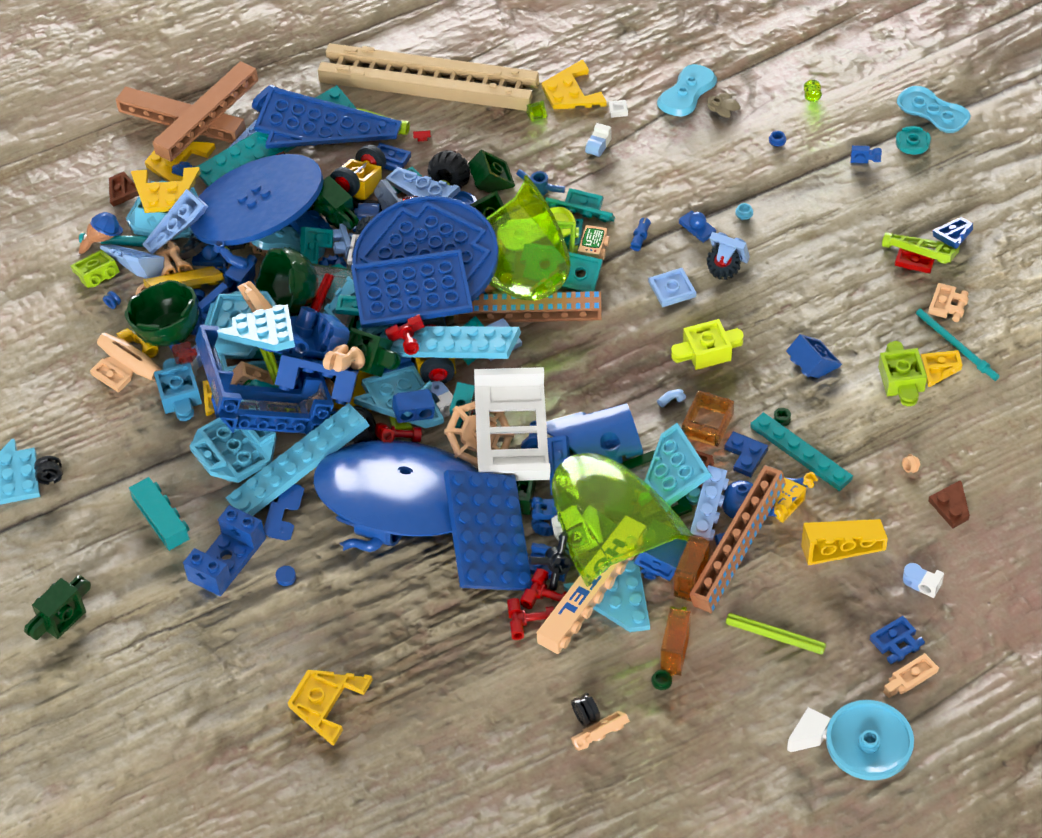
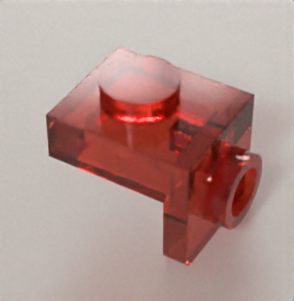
[172,342,197,364]

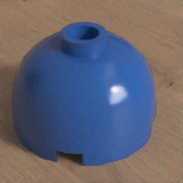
[722,480,753,519]

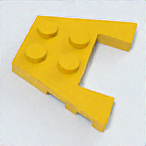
[542,60,607,109]
[145,142,216,182]
[131,167,201,213]
[288,670,373,745]

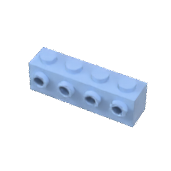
[687,465,729,549]

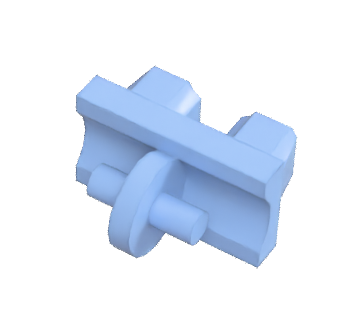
[333,224,353,259]

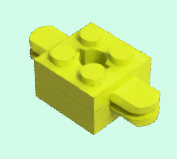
[671,319,744,370]

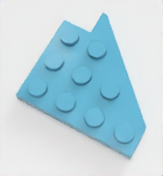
[354,365,444,428]

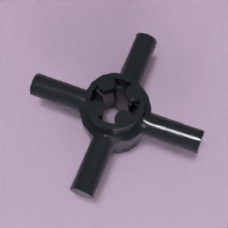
[529,532,588,591]

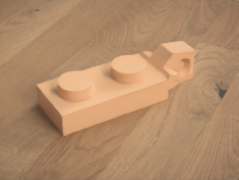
[883,653,939,698]
[571,711,630,751]

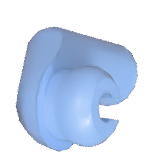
[657,389,686,407]

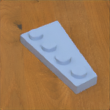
[386,167,461,198]

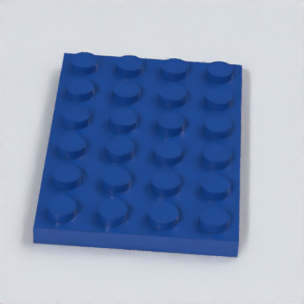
[351,249,473,329]
[444,470,532,591]

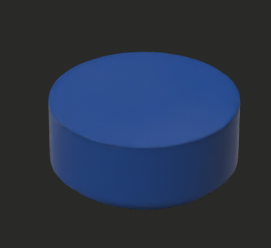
[275,566,296,586]

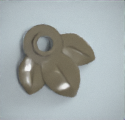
[707,93,741,118]

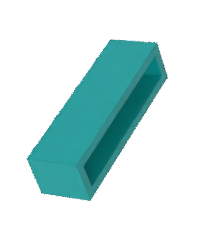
[129,477,190,551]

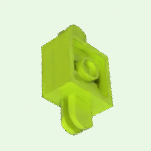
[878,341,927,407]

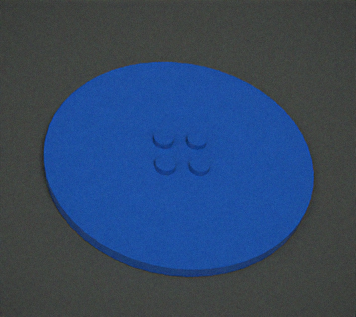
[190,154,323,246]
[352,196,499,302]

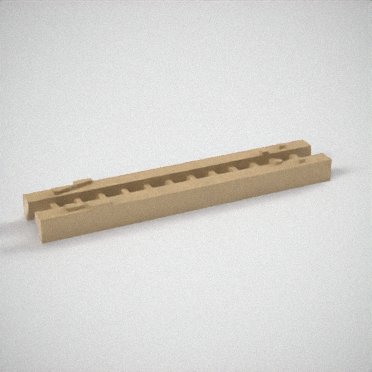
[318,43,539,111]

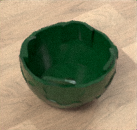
[256,247,318,317]
[125,280,199,346]

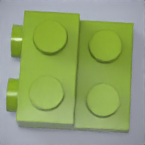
[70,250,120,288]

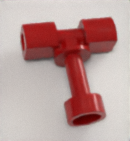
[385,314,425,355]
[375,423,422,442]
[520,568,567,609]
[507,598,554,640]

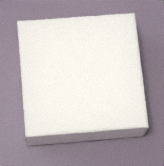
[609,100,628,118]

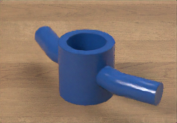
[516,169,565,196]

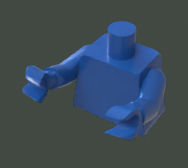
[213,240,258,294]

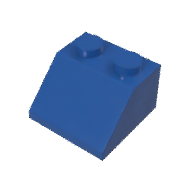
[786,334,842,378]

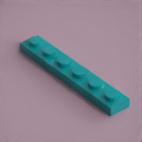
[750,412,853,491]

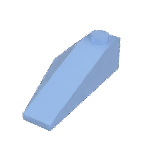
[142,189,209,254]
[100,244,164,279]

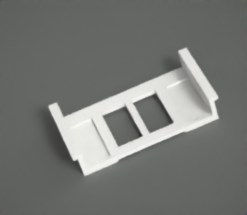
[474,367,550,481]

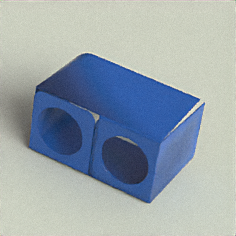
[392,389,435,423]

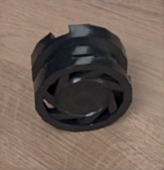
[34,456,63,485]
[571,692,600,727]

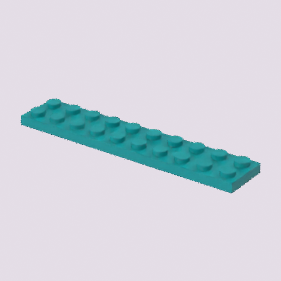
[196,85,356,187]

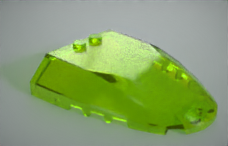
[486,175,571,301]
[552,453,694,587]

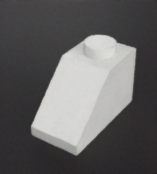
[787,707,831,752]

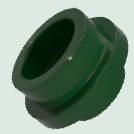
[651,670,672,690]

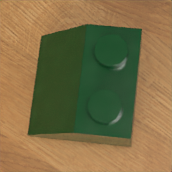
[468,149,515,193]

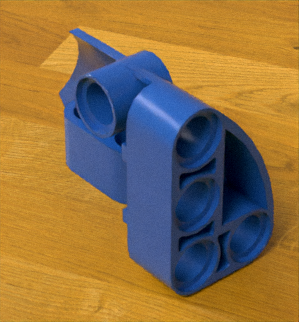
[261,306,349,359]
[546,403,643,467]

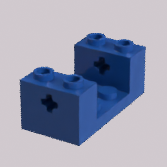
[275,354,359,405]
[183,505,266,597]

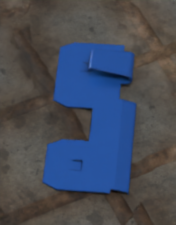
[264,484,304,541]

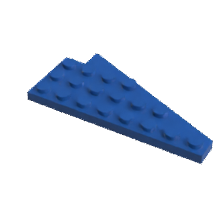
[254,86,402,149]

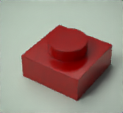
[413,130,431,142]

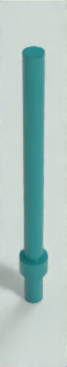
[916,308,1000,381]

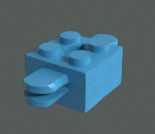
[154,358,202,421]

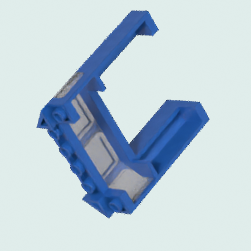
[195,325,334,435]

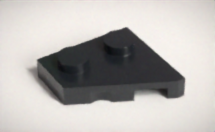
[180,234,208,261]

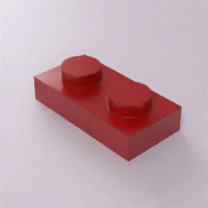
[895,248,935,274]

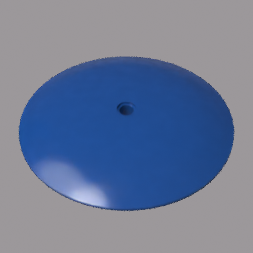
[314,440,478,536]

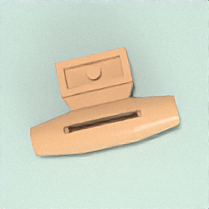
[90,333,162,393]

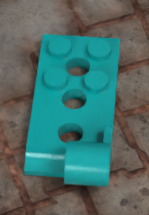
[520,244,603,292]

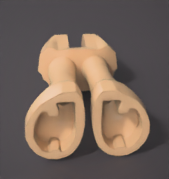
[155,240,194,276]
[323,344,365,372]

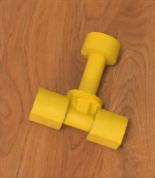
[116,328,159,358]

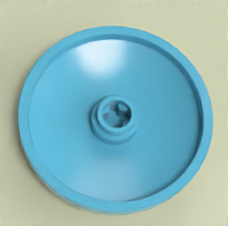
[826,700,914,780]

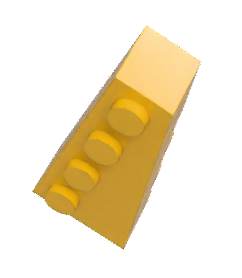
[801,519,888,565]

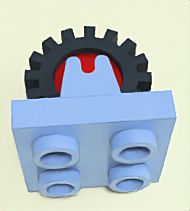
[706,232,750,280]

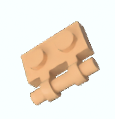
[928,283,969,322]

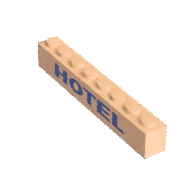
[537,516,646,654]

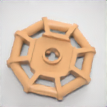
[444,401,515,468]

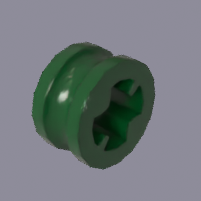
[773,408,791,426]

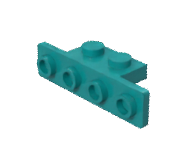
[545,188,615,223]

